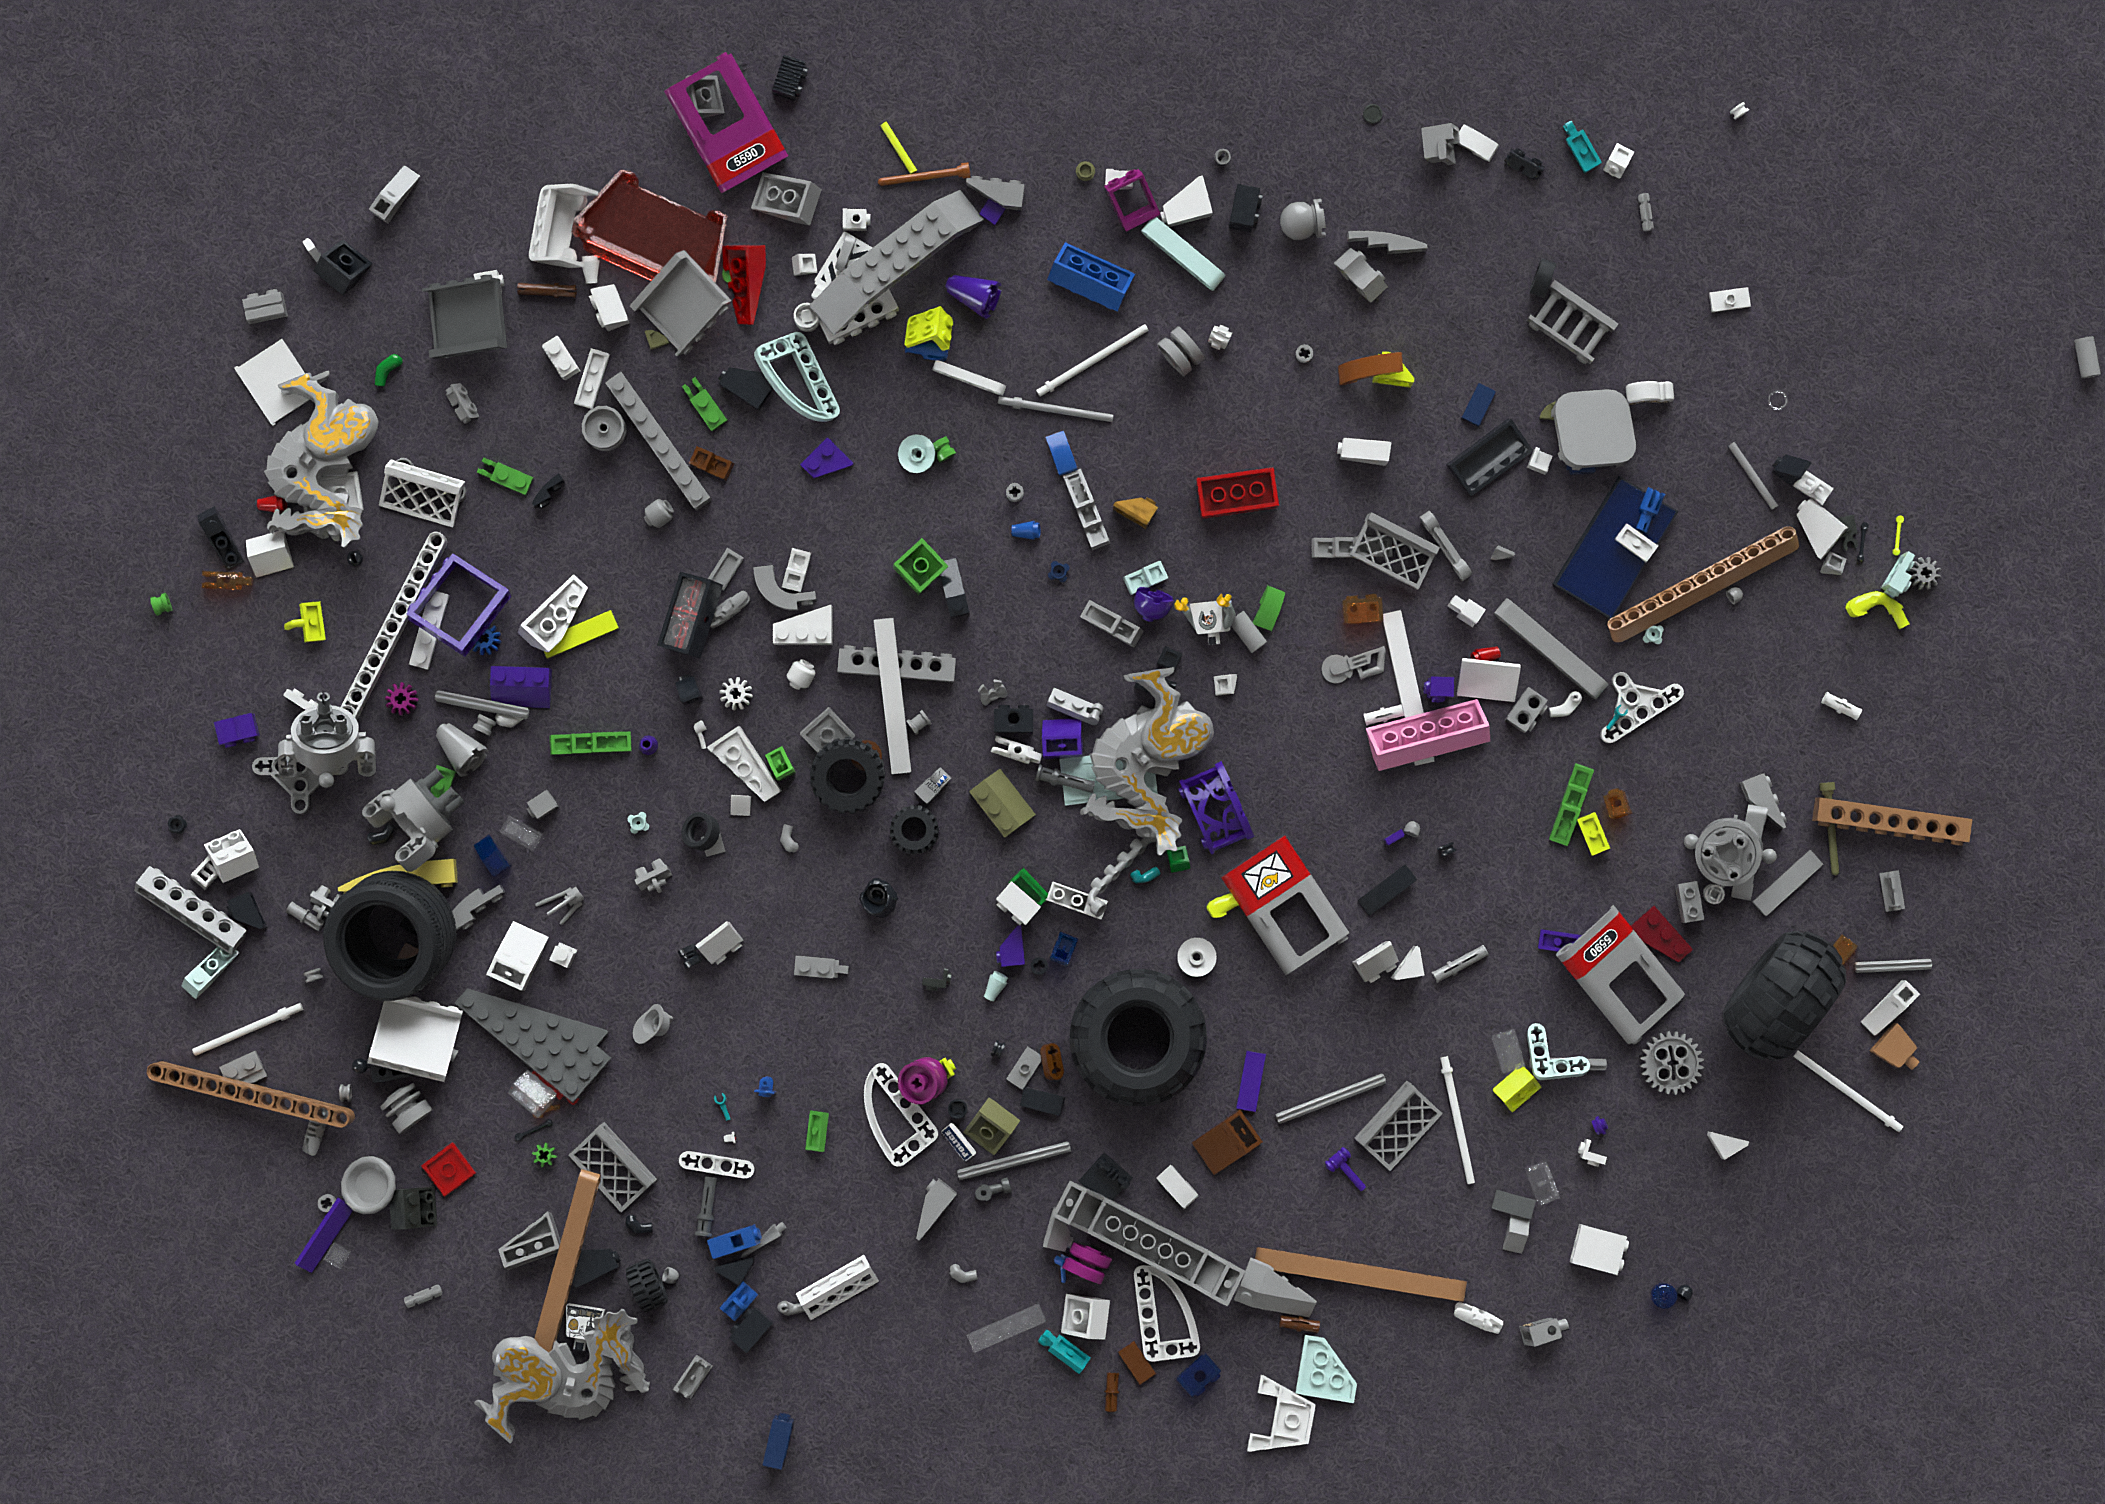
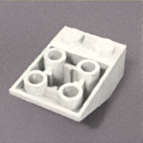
[486,921,549,991]

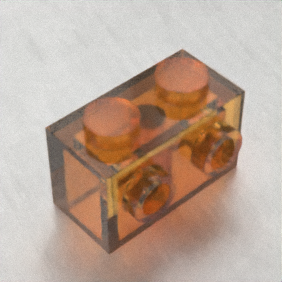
[1342,594,1384,625]

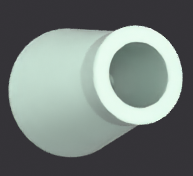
[984,971,1008,1001]

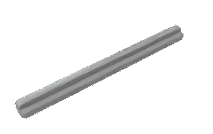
[1276,1074,1386,1124]
[957,1142,1071,1180]

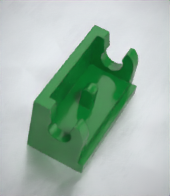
[1008,868,1048,906]

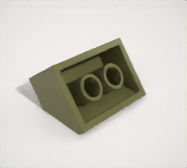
[969,769,1036,838]

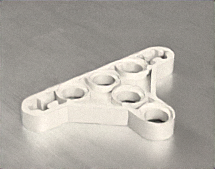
[1600,672,1684,743]

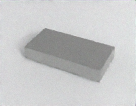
[708,548,744,591]

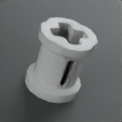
[1006,483,1024,502]
[906,710,932,735]

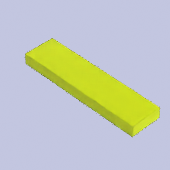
[544,610,619,659]

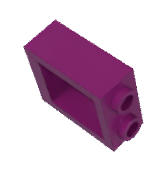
[1104,169,1160,231]

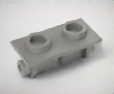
[446,383,479,424]
[1879,870,1905,912]

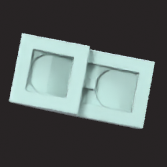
[1123,561,1168,595]

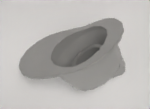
[633,1004,673,1044]

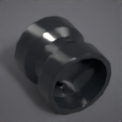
[677,943,703,969]
[948,1099,968,1119]

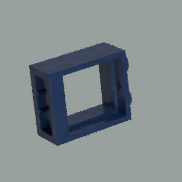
[762,1413,794,1470]

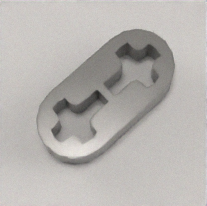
[835,235,856,271]

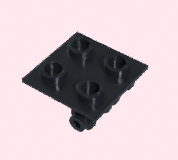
[1078,1152,1133,1200]

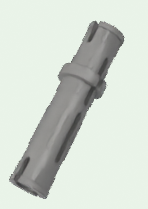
[1432,945,1489,983]

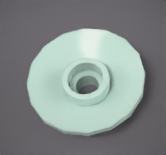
[898,434,935,473]

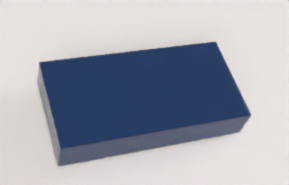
[1461,383,1496,426]

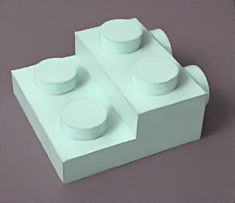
[1881,551,1915,599]

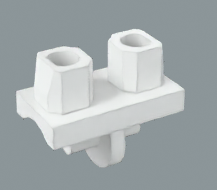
[1793,471,1834,505]

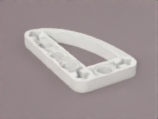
[864,1063,938,1167]
[1134,1265,1200,1361]

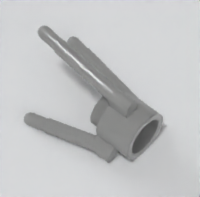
[535,887,584,925]

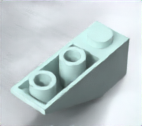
[182,946,239,999]

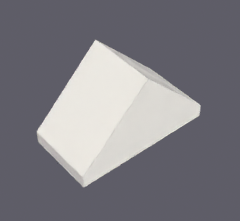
[1707,1131,1749,1160]

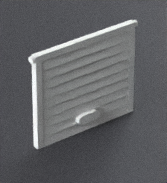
[235,339,310,426]

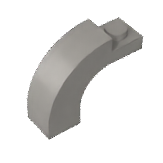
[753,565,817,611]

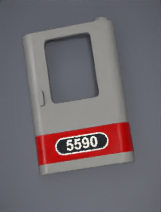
[1556,905,1685,1045]

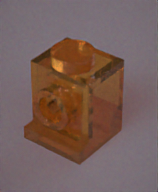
[1603,788,1633,820]

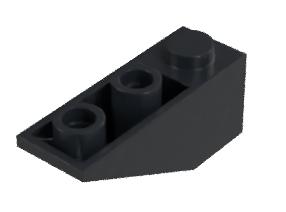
[198,506,244,570]

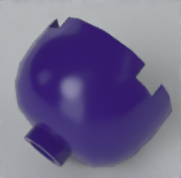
[1134,587,1174,622]

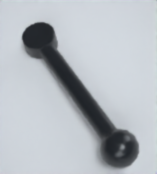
[1857,522,1869,562]
[515,1119,553,1141]

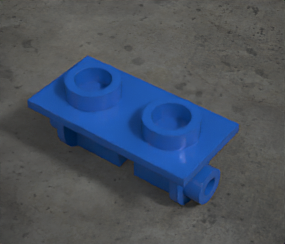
[754,1076,776,1097]

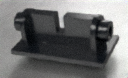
[1504,148,1545,180]

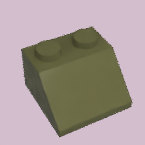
[963,1097,1020,1155]

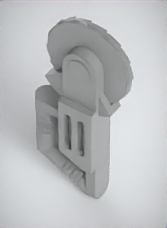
[1321,646,1386,684]

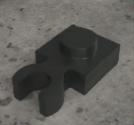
[1837,515,1858,551]

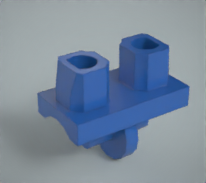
[720,1282,758,1321]

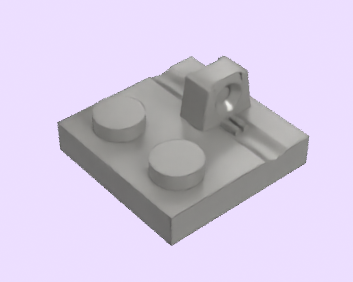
[800,707,855,753]

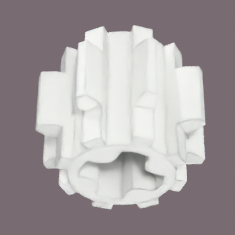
[1208,325,1232,350]

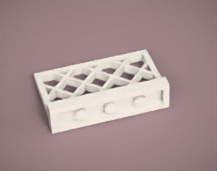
[379,460,465,527]

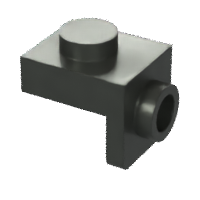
[922,968,952,991]

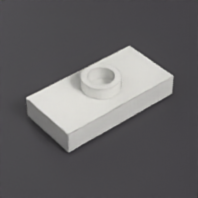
[1709,287,1751,312]

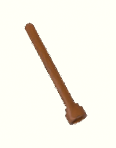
[878,162,971,186]

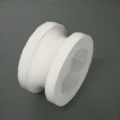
[1730,102,1749,120]

